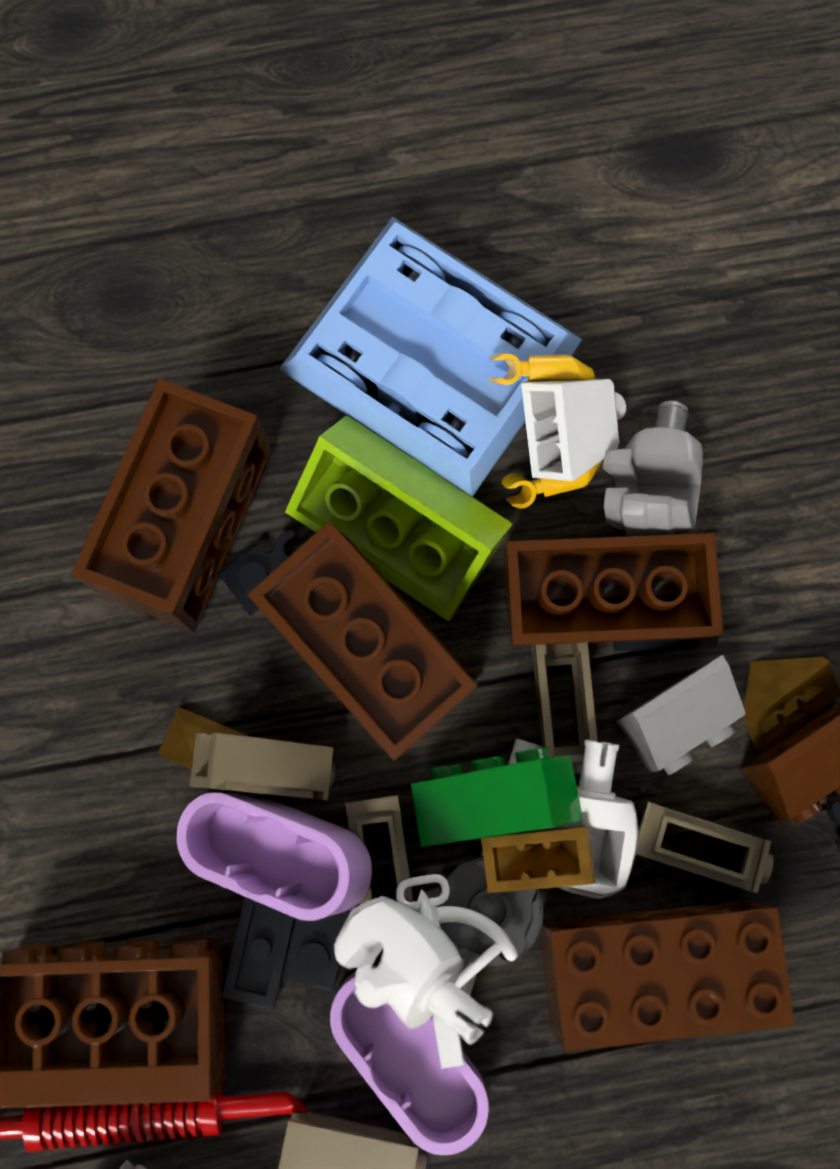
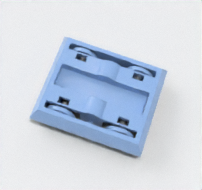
[280,217,582,497]

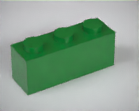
[411,747,583,847]

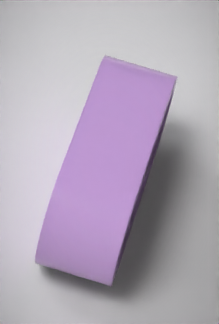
[177,791,372,921]
[330,965,489,1155]

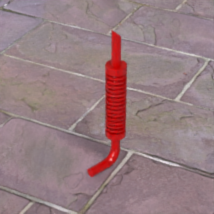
[0,1086,307,1152]

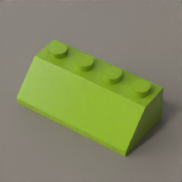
[285,415,513,622]

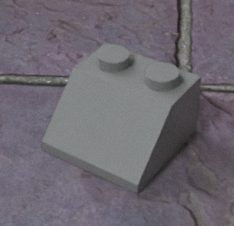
[616,655,746,775]

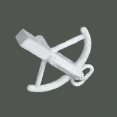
[355,874,518,1069]

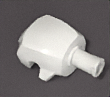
[543,739,639,899]
[334,897,492,1044]

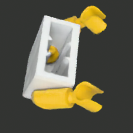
[488,353,626,509]

